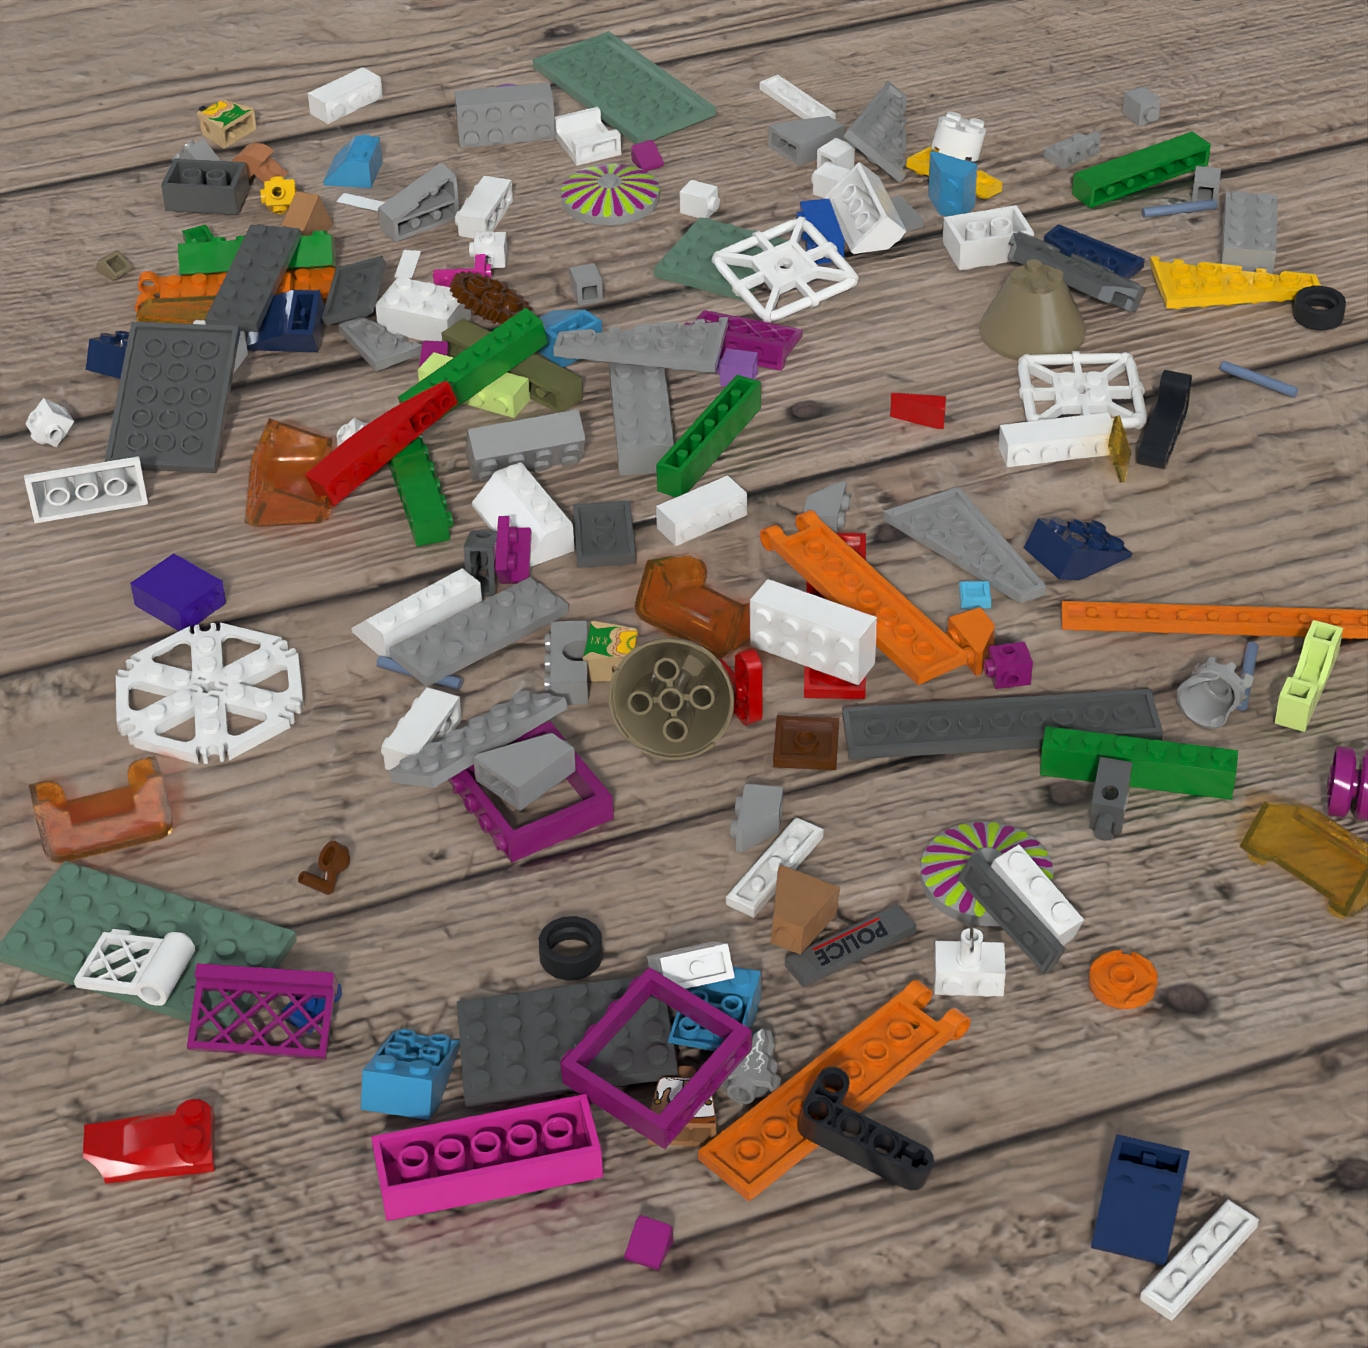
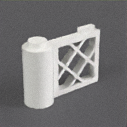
[74,929,195,1006]

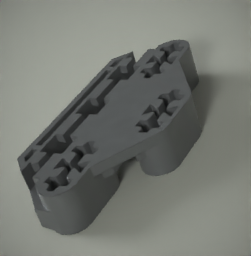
[1008,231,1146,312]

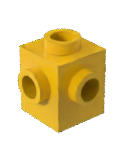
[260,176,297,214]

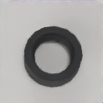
[1293,286,1346,330]
[538,916,603,981]

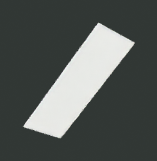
[336,193,385,211]
[394,250,421,278]

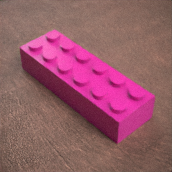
[371,1094,603,1221]

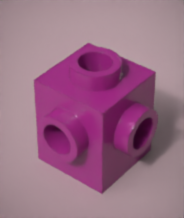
[984,642,1033,689]

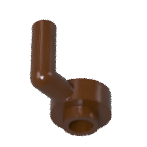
[298,841,350,895]

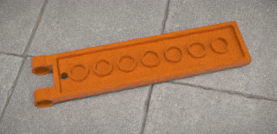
[135,267,336,318]
[760,510,968,685]
[698,980,971,1202]

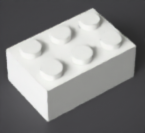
[943,205,1034,270]
[375,277,471,341]

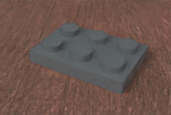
[322,256,387,325]
[573,501,636,568]

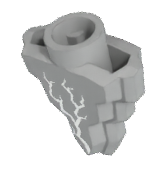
[719,1028,781,1104]

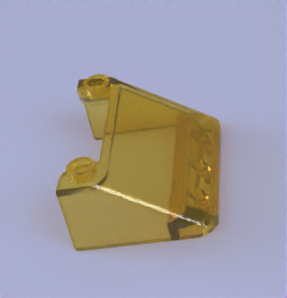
[1239,801,1368,919]

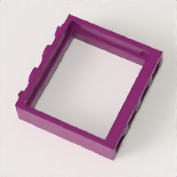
[448,721,613,863]
[560,967,752,1149]

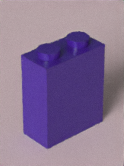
[130,553,226,631]

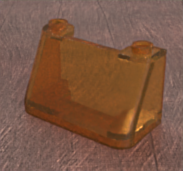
[244,418,332,527]
[635,553,750,659]
[29,755,173,863]

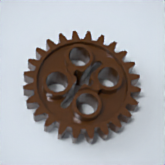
[449,271,532,324]

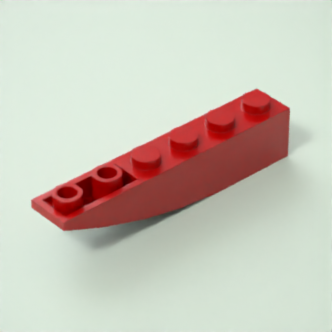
[304,381,458,507]

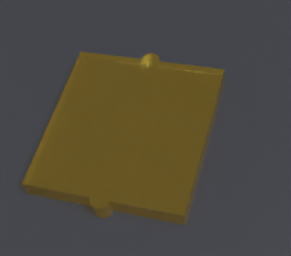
[1108,415,1131,482]

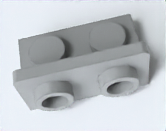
[1043,131,1101,170]

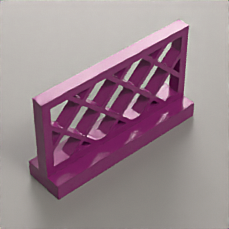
[684,310,803,371]
[187,963,338,1059]

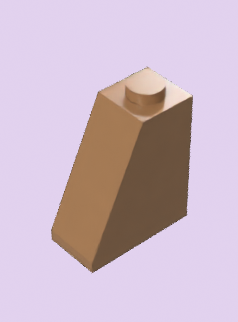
[281,191,333,236]
[770,865,840,955]

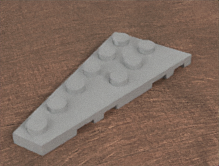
[843,81,906,183]
[553,317,728,373]
[883,487,1046,604]

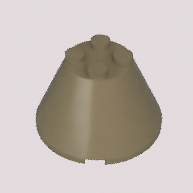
[980,259,1086,361]
[608,638,735,760]

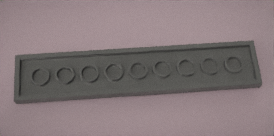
[842,689,1163,760]

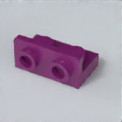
[495,516,532,584]

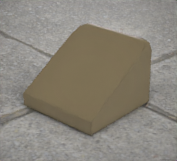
[95,250,134,281]

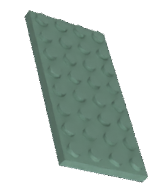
[532,31,716,144]
[0,861,297,1036]

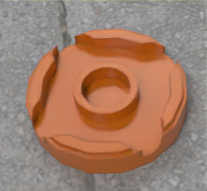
[1088,950,1158,1009]

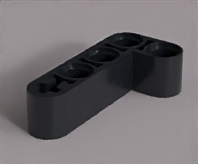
[1137,369,1192,470]
[797,1067,934,1191]

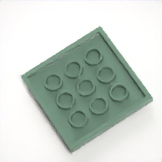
[654,217,789,301]

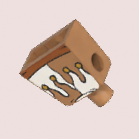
[648,1066,717,1146]

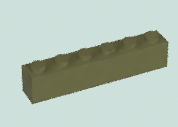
[441,318,583,413]

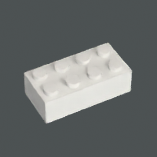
[750,579,877,685]

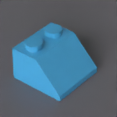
[323,135,382,188]
[928,151,977,217]

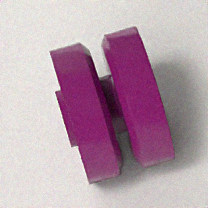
[1327,746,1368,821]

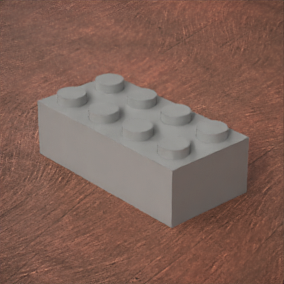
[454,82,555,148]
[1221,191,1278,274]
[465,409,586,482]

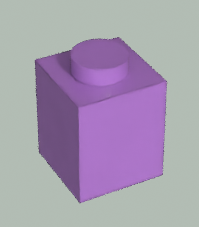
[716,348,758,387]

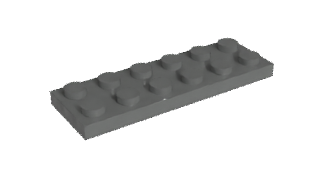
[205,224,301,332]

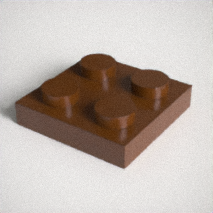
[773,715,839,770]

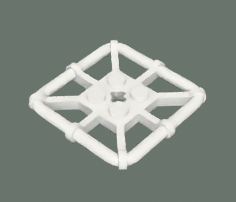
[712,216,859,323]
[1018,351,1147,429]

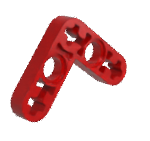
[718,648,763,726]

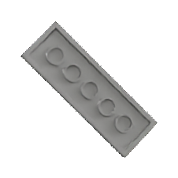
[389,577,568,687]
[389,691,568,788]

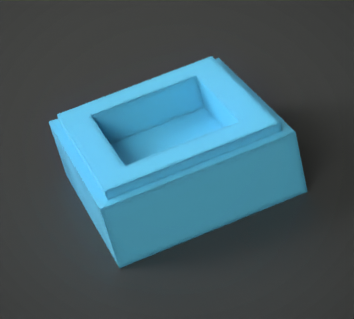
[959,581,991,609]

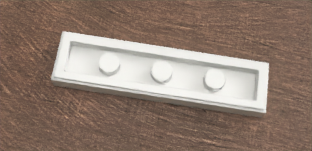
[760,75,836,120]
[726,817,824,918]
[1140,1200,1259,1321]

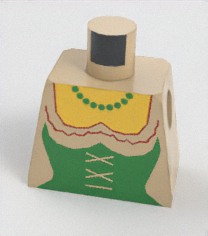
[197,100,256,149]
[583,621,639,682]

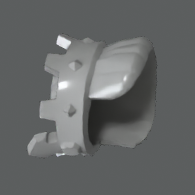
[1176,657,1254,729]

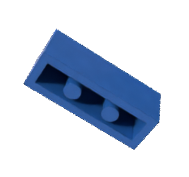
[796,198,844,264]

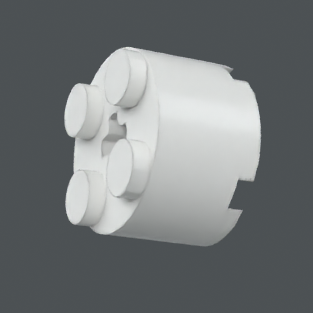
[931,111,986,162]

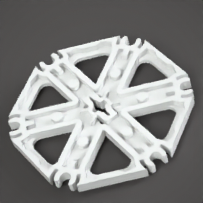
[116,622,304,764]

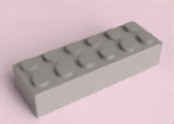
[608,362,674,476]

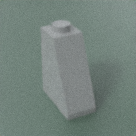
[769,116,845,166]
[473,733,576,811]

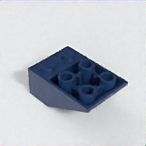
[244,290,325,353]
[86,331,129,379]
[1023,517,1133,581]
[1091,1134,1190,1266]

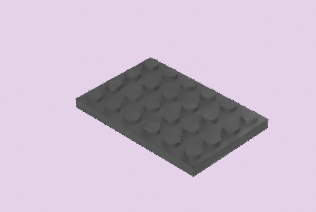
[104,322,240,473]
[457,973,678,1108]

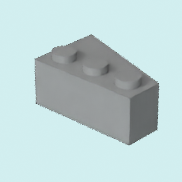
[378,162,459,242]

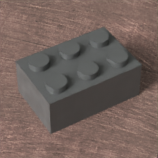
[161,159,250,215]

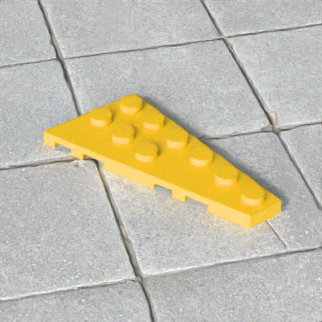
[1150,256,1321,309]

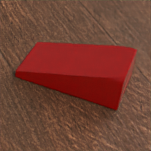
[890,392,946,429]

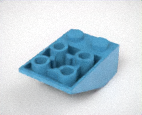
[537,309,602,368]
[668,966,761,1051]
[361,1029,460,1120]

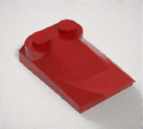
[83,1099,215,1184]

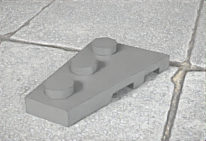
[338,317,422,371]

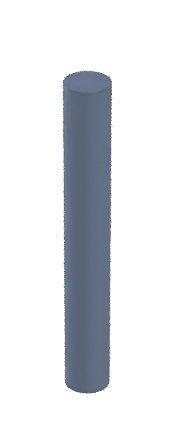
[1142,199,1218,218]
[1220,361,1299,398]
[1236,641,1259,711]
[377,655,463,690]

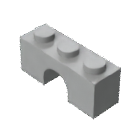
[544,621,588,705]

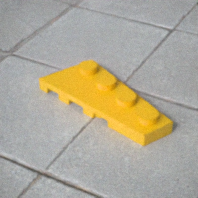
[906,146,1003,199]

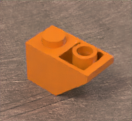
[945,607,995,676]

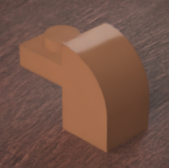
[231,143,288,183]

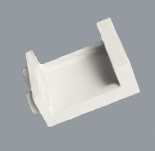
[554,107,621,166]
[647,942,735,989]

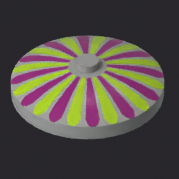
[561,164,660,226]
[920,822,1053,926]

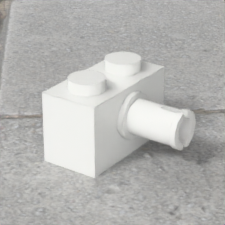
[934,928,1005,997]

